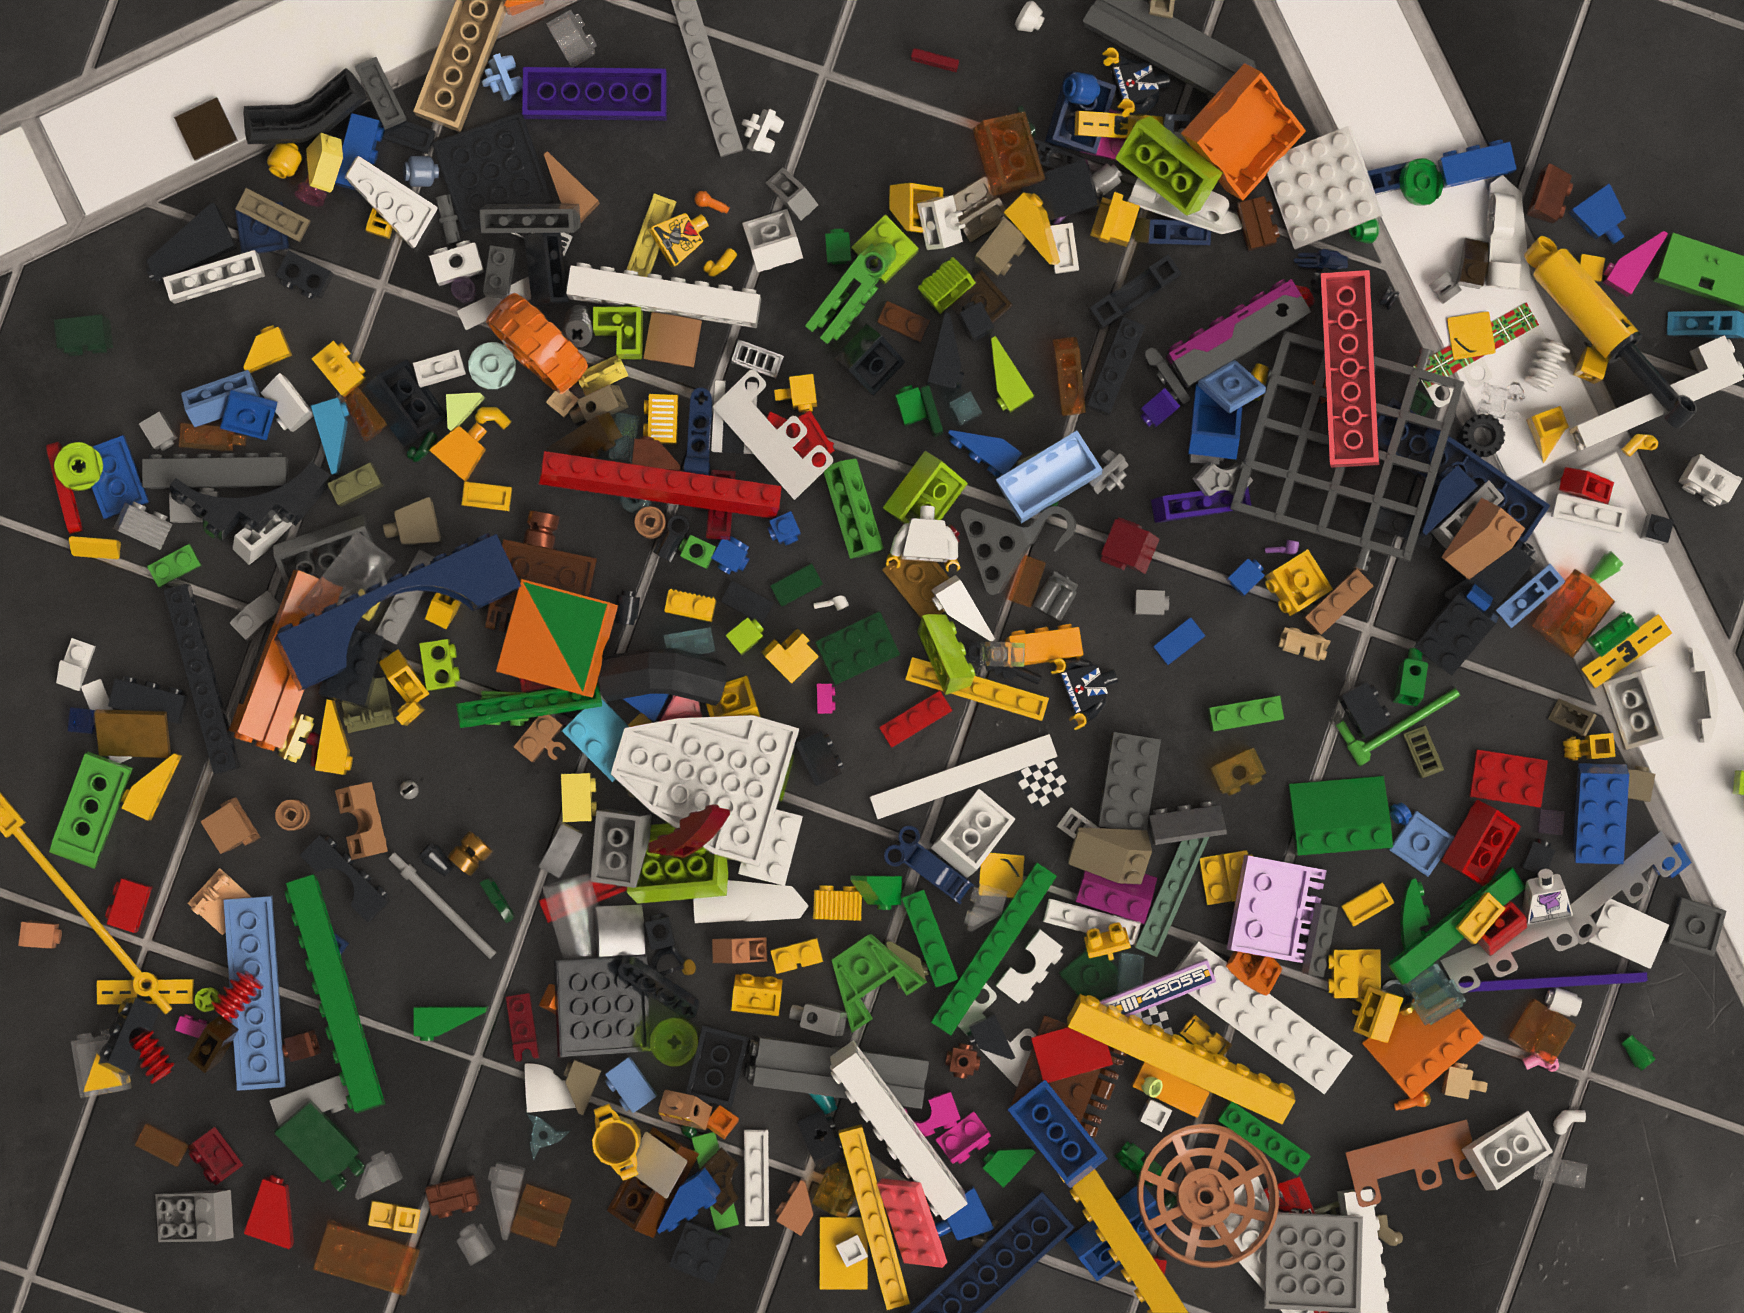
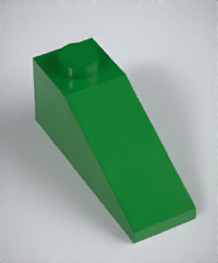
[414,1006,488,1041]

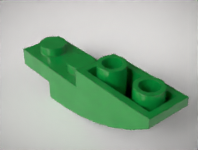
[1400,878,1434,976]

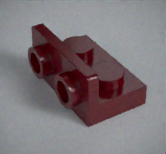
[188,1127,243,1186]

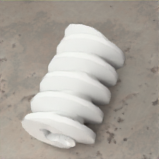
[1524,338,1571,392]

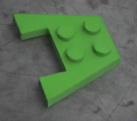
[832,934,927,1032]

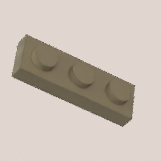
[235,188,311,242]

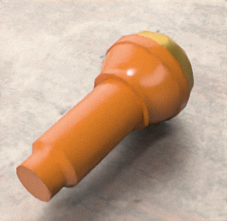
[1394,1091,1431,1111]

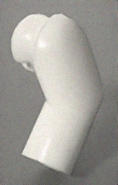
[1553,1110,1586,1135]

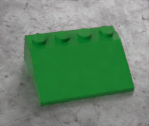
[1289,776,1393,856]

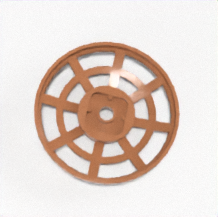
[1137,1124,1279,1268]

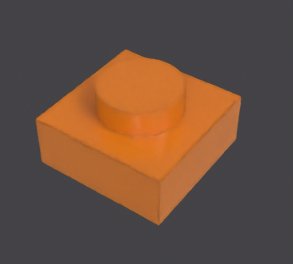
[707,1105,739,1139]

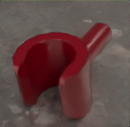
[306,732,321,767]

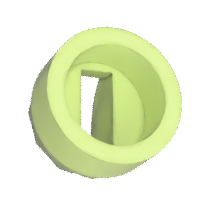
[1141,1077,1163,1098]

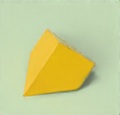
[1526,406,1569,463]

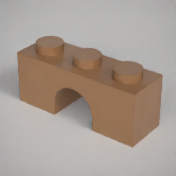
[1302,569,1373,635]
[335,782,388,860]

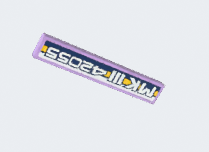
[1082,959,1216,1035]

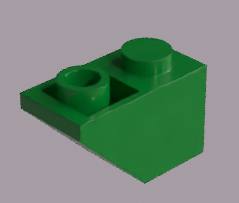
[895,385,927,426]

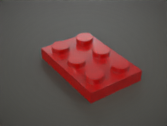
[1469,750,1548,808]

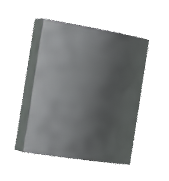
[594,904,645,958]

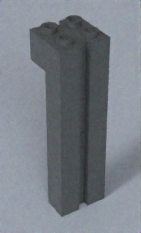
[1083,0,1256,101]
[744,1034,929,1109]

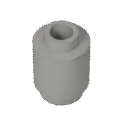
[1092,164,1122,197]

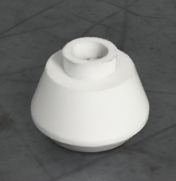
[1015,1,1045,32]

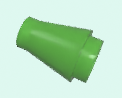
[1588,551,1624,585]

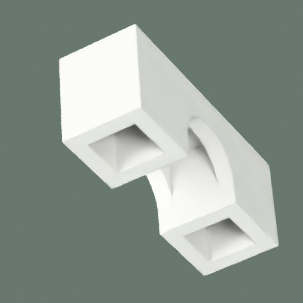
[996,929,1063,1004]

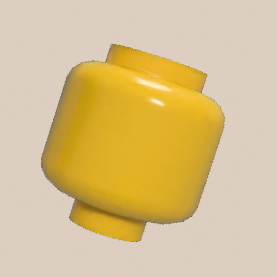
[267,143,302,179]

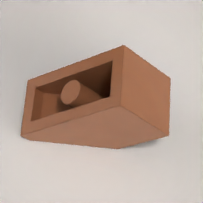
[18,920,62,948]

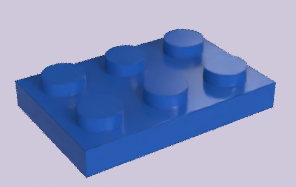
[83,435,149,519]

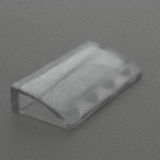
[298,531,395,616]
[543,873,599,960]

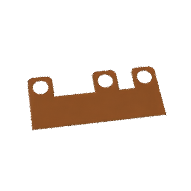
[1346,1119,1477,1207]

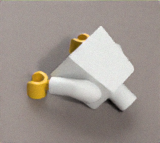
[886,506,960,572]

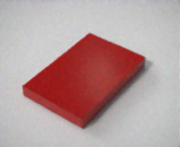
[1031,1027,1113,1083]

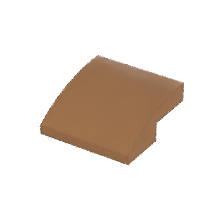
[643,312,702,368]

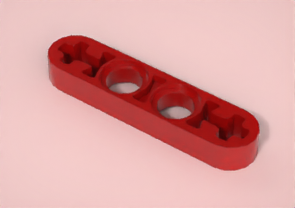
[46,442,82,534]

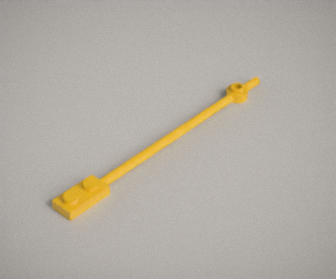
[0,792,173,1015]

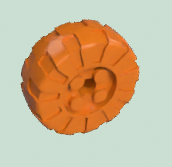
[486,293,588,394]

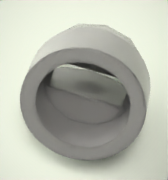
[399,780,419,799]

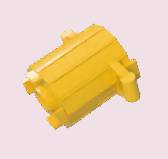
[592,1103,642,1181]

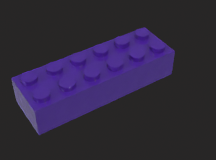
[522,67,667,121]

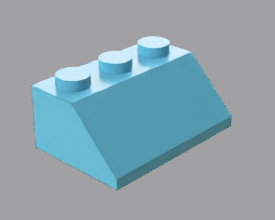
[562,698,629,782]

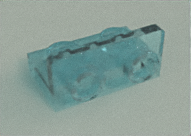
[664,627,715,655]

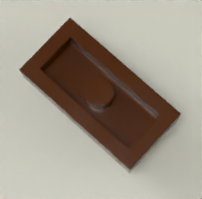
[877,301,930,343]

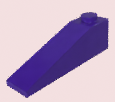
[1151,487,1251,523]

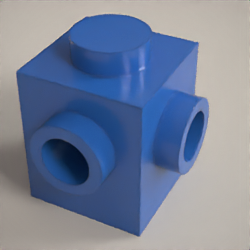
[767,511,801,546]

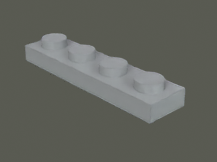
[375,549,435,645]

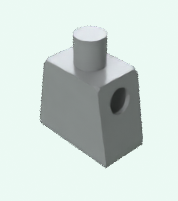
[789,1003,847,1036]

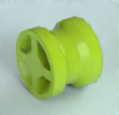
[194,987,221,1012]

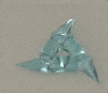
[526,1114,571,1160]

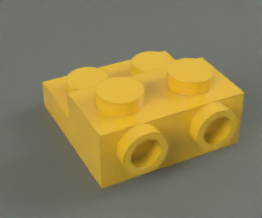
[1265,549,1333,616]
[1199,850,1253,905]
[1328,949,1381,998]

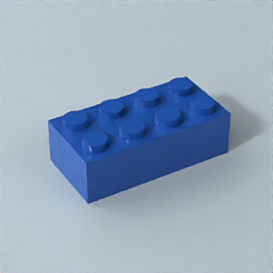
[1573,763,1629,864]
[1008,1080,1108,1188]

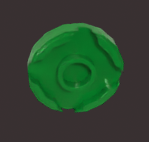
[1399,158,1443,206]

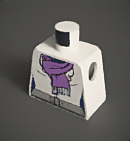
[1522,869,1573,924]

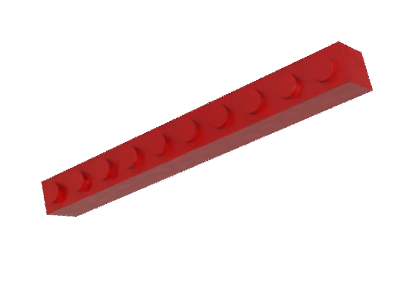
[539,451,781,519]

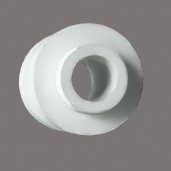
[1545,987,1582,1017]

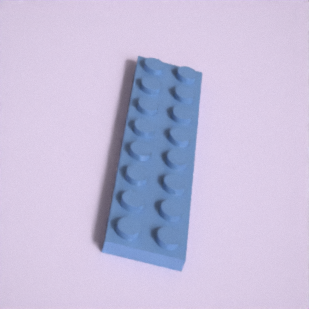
[223,896,286,1091]

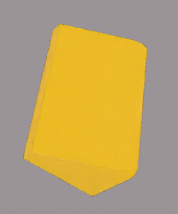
[69,536,121,559]

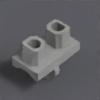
[1089,450,1129,494]

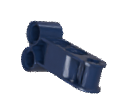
[684,388,712,476]
[884,825,975,905]

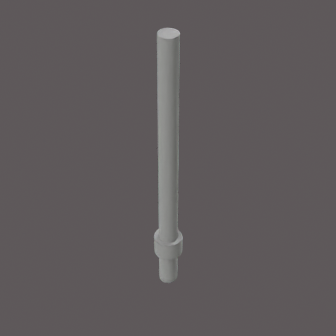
[388,852,497,959]

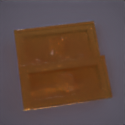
[1508,999,1576,1065]
[510,1184,572,1248]

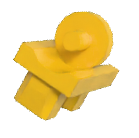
[1084,922,1131,960]

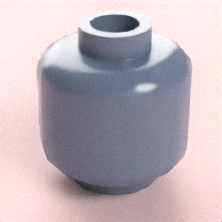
[403,156,439,187]

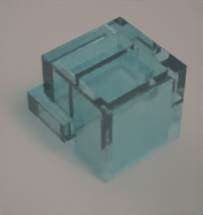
[1406,963,1466,1025]

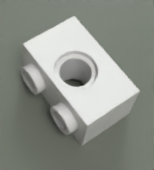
[429,240,485,286]

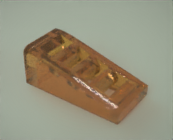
[345,387,387,442]

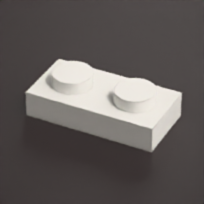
[1051,223,1079,274]
[413,350,466,388]

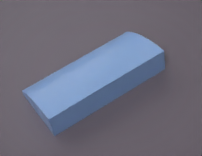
[996,431,1103,523]

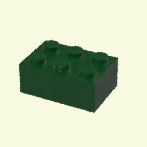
[815,612,900,685]

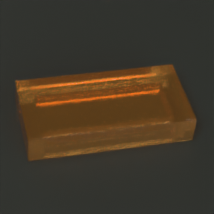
[1008,556,1046,608]
[135,1123,189,1167]

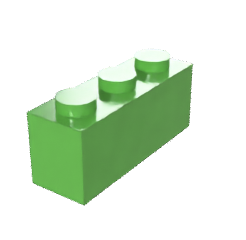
[1207,696,1284,732]

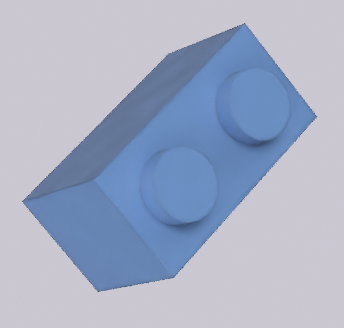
[605,1056,657,1113]

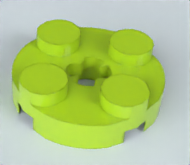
[54,442,103,491]

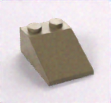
[1068,827,1152,884]

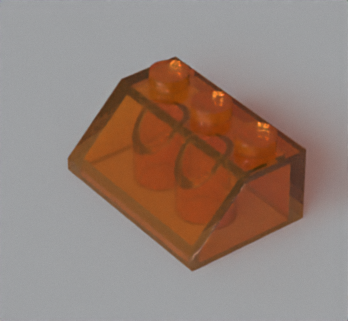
[972,112,1045,196]
[1532,569,1615,658]

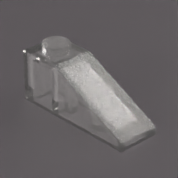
[488,1162,526,1240]

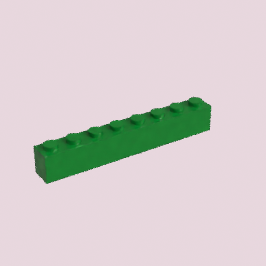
[931,862,1057,1035]

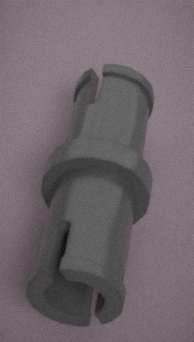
[435,194,461,244]

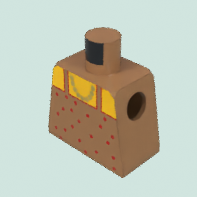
[658,1090,712,1130]

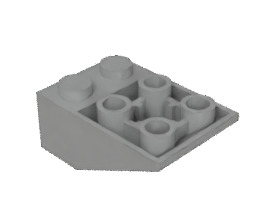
[155,1190,234,1242]

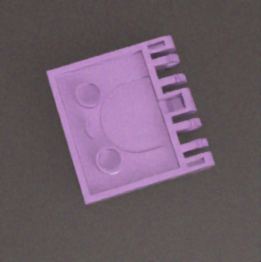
[1227,855,1326,963]

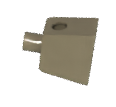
[569,385,628,424]
[383,497,442,545]

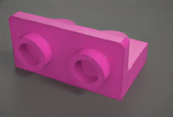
[935,1111,991,1164]

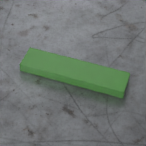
[692,1132,739,1230]

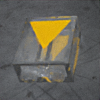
[71,1029,132,1098]

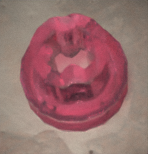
[295,175,327,207]

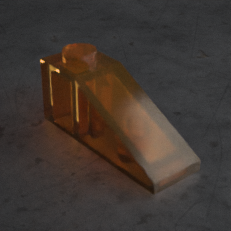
[1053,337,1086,416]

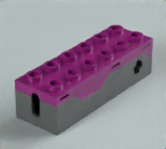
[1166,279,1315,390]

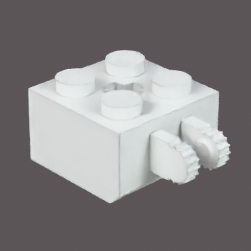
[1678,454,1742,507]

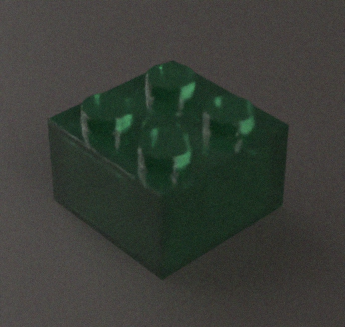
[54,314,113,356]

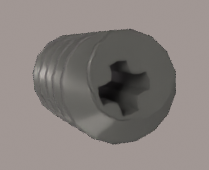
[562,305,593,348]

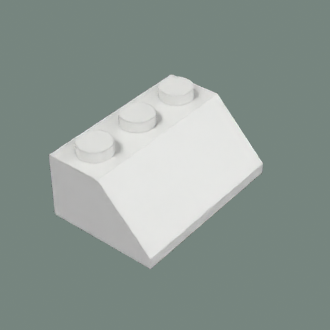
[1603,665,1680,750]

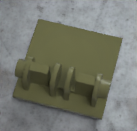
[342,677,395,733]

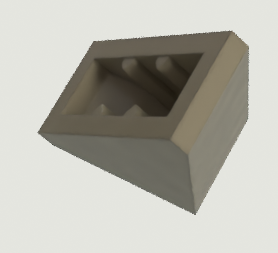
[1548,698,1597,737]

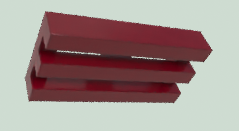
[911,48,959,73]

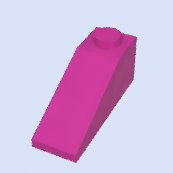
[1603,231,1668,297]

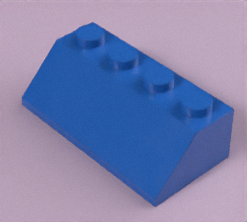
[1065,1186,1168,1281]

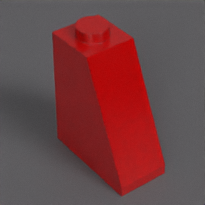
[244,1175,294,1249]

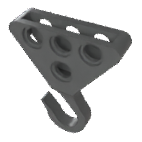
[961,506,1076,595]

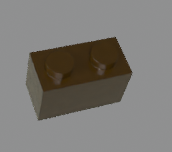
[187,1015,239,1074]

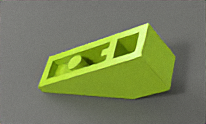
[991,336,1034,413]

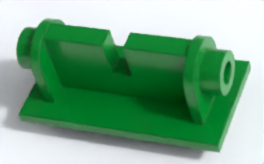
[1587,611,1639,658]
[1114,1141,1163,1187]

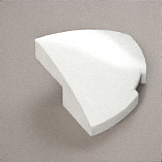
[525,1063,576,1112]

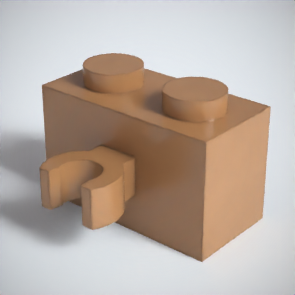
[514,714,566,762]

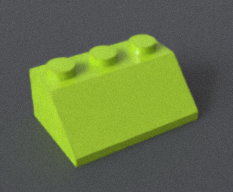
[883,451,968,524]
[917,614,975,695]

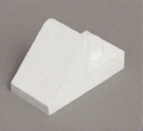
[56,638,96,691]

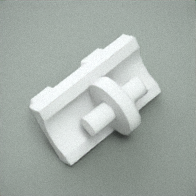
[741,109,784,153]

